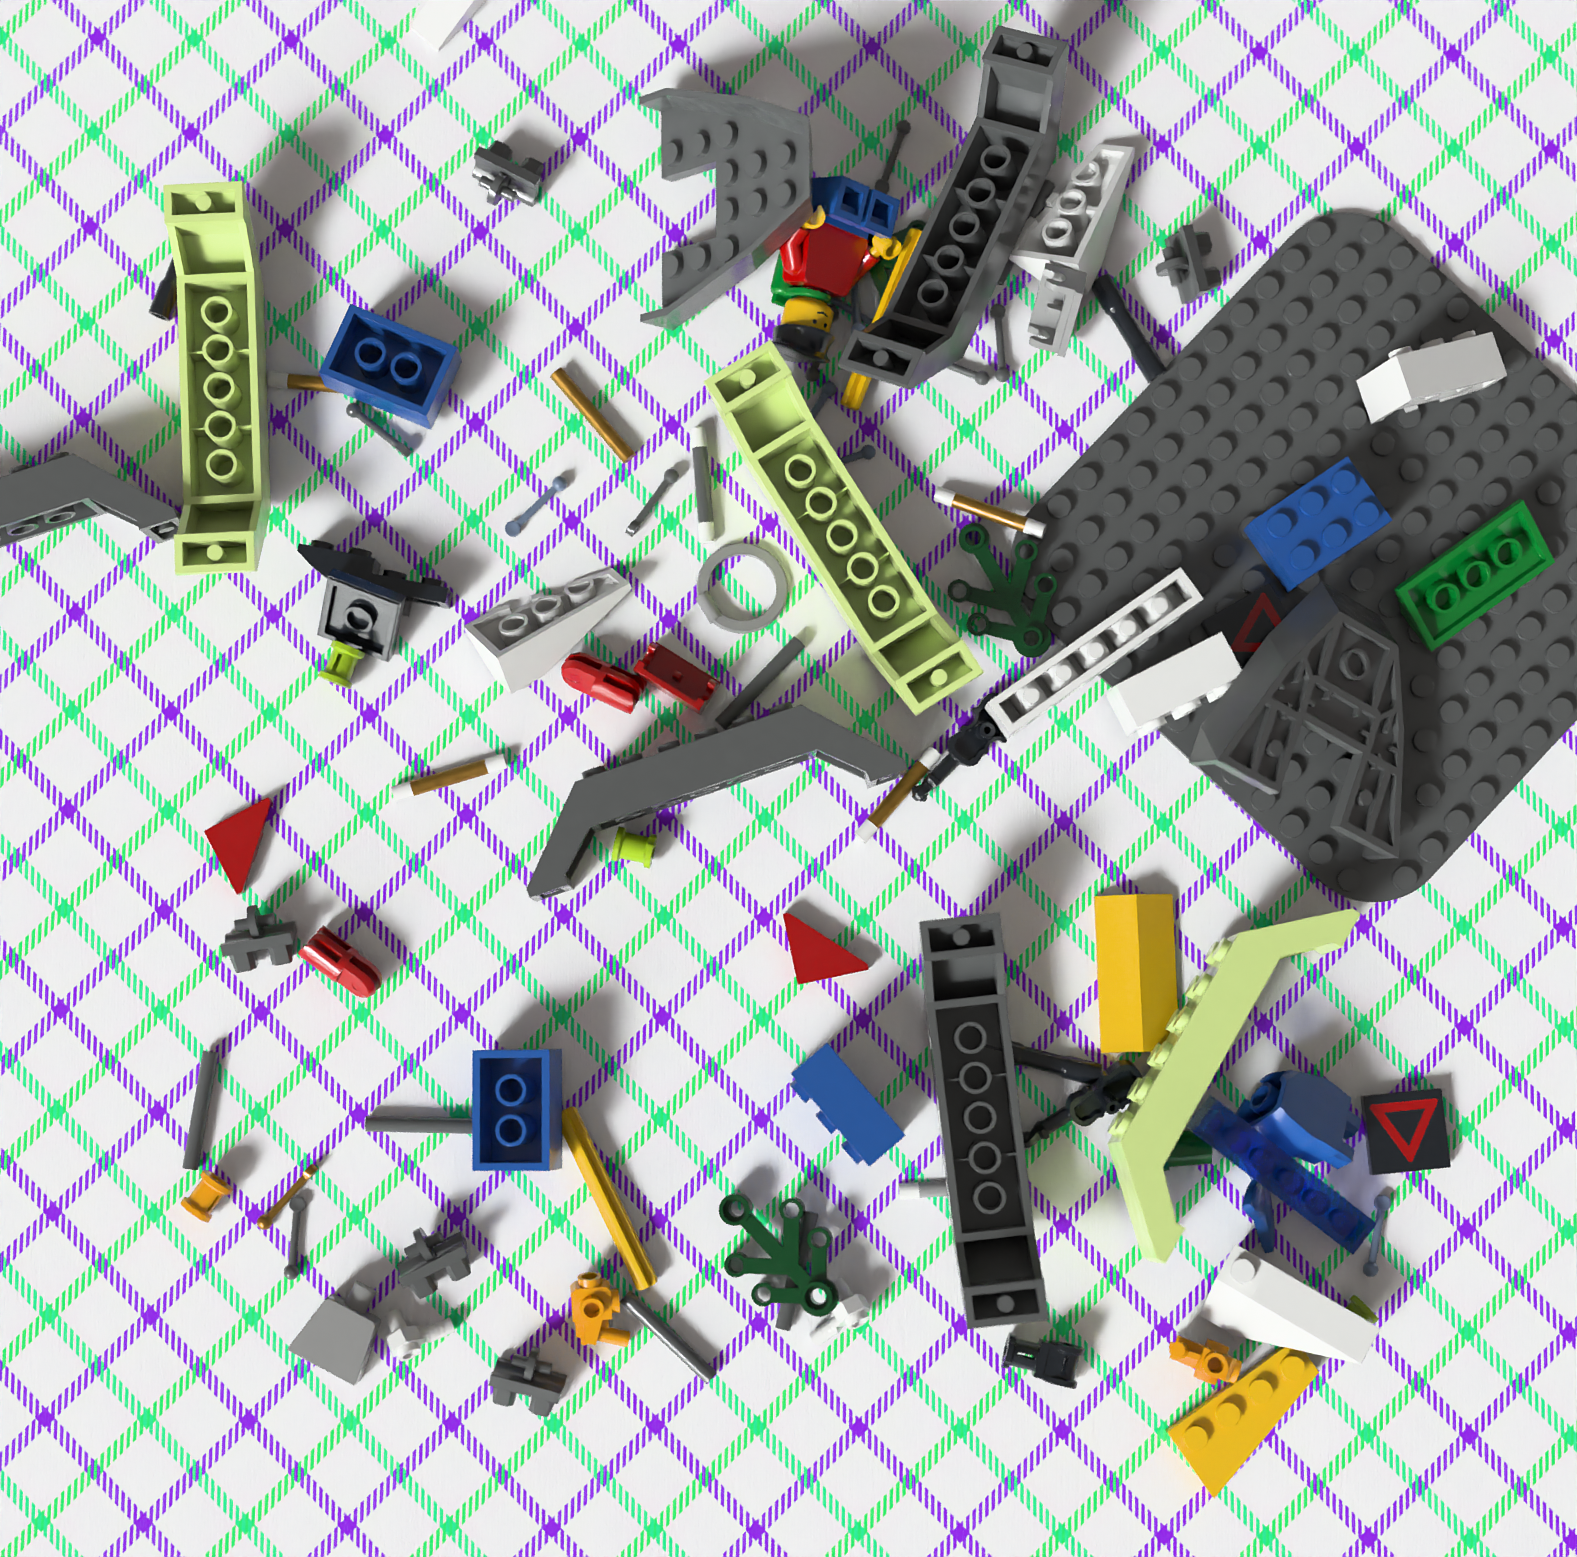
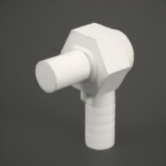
[809,1278,871,1347]
[385,1309,455,1361]

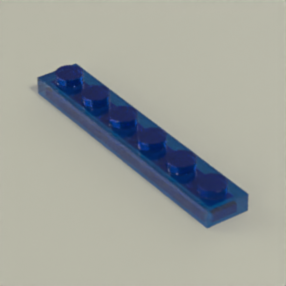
[1185,1094,1377,1255]

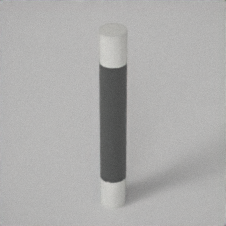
[690,427,715,544]

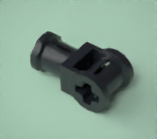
[1001,1332,1085,1389]

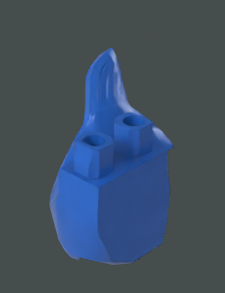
[1229,1070,1361,1253]

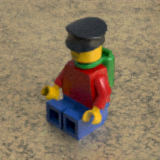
[770,175,902,364]

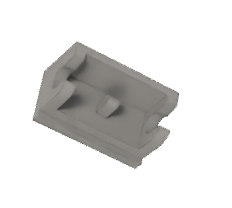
[1027,263,1087,357]

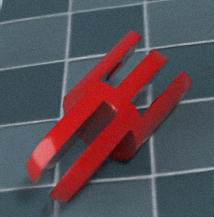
[561,652,647,714]
[298,925,382,998]

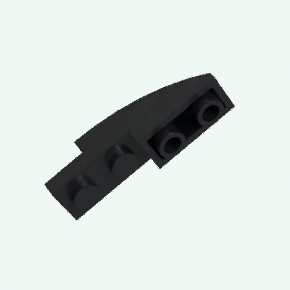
[297,540,453,617]

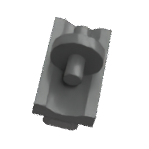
[472,140,544,207]
[1155,225,1222,304]
[220,905,297,973]
[397,1227,471,1299]
[488,1346,567,1417]

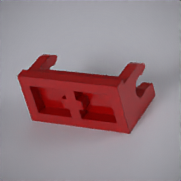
[633,642,721,716]

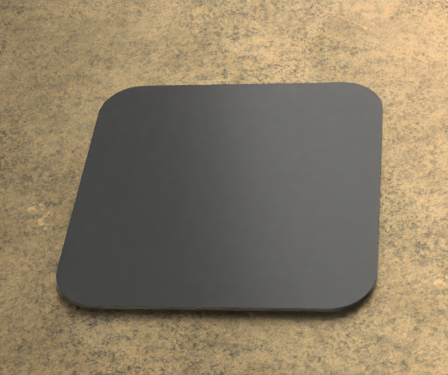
[1010,212,1577,903]

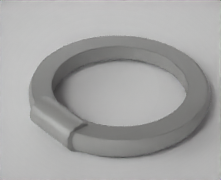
[695,543,788,634]

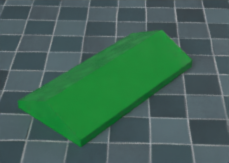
[1394,498,1555,651]

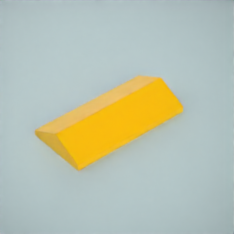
[1094,894,1178,1053]

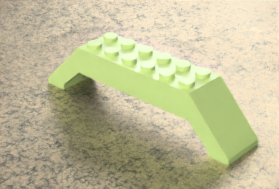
[163,181,271,576]
[704,340,984,716]
[1107,908,1361,1264]

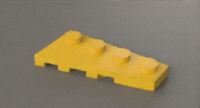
[1165,1346,1319,1498]

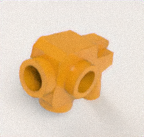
[570,1272,630,1347]
[1169,1335,1242,1385]

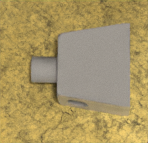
[287,1281,381,1386]

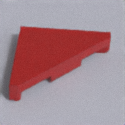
[204,797,273,895]
[783,913,869,985]

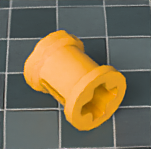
[180,1169,233,1223]

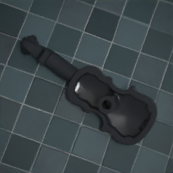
[912,693,1007,802]
[1023,1060,1143,1148]

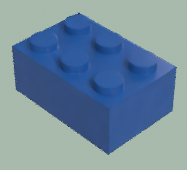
[319,304,462,430]
[1243,456,1392,593]
[790,1042,906,1167]
[472,1049,562,1171]

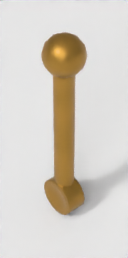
[257,1163,318,1230]

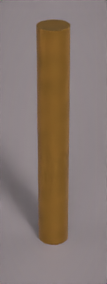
[550,367,636,464]

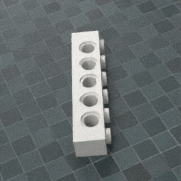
[985,567,1204,739]

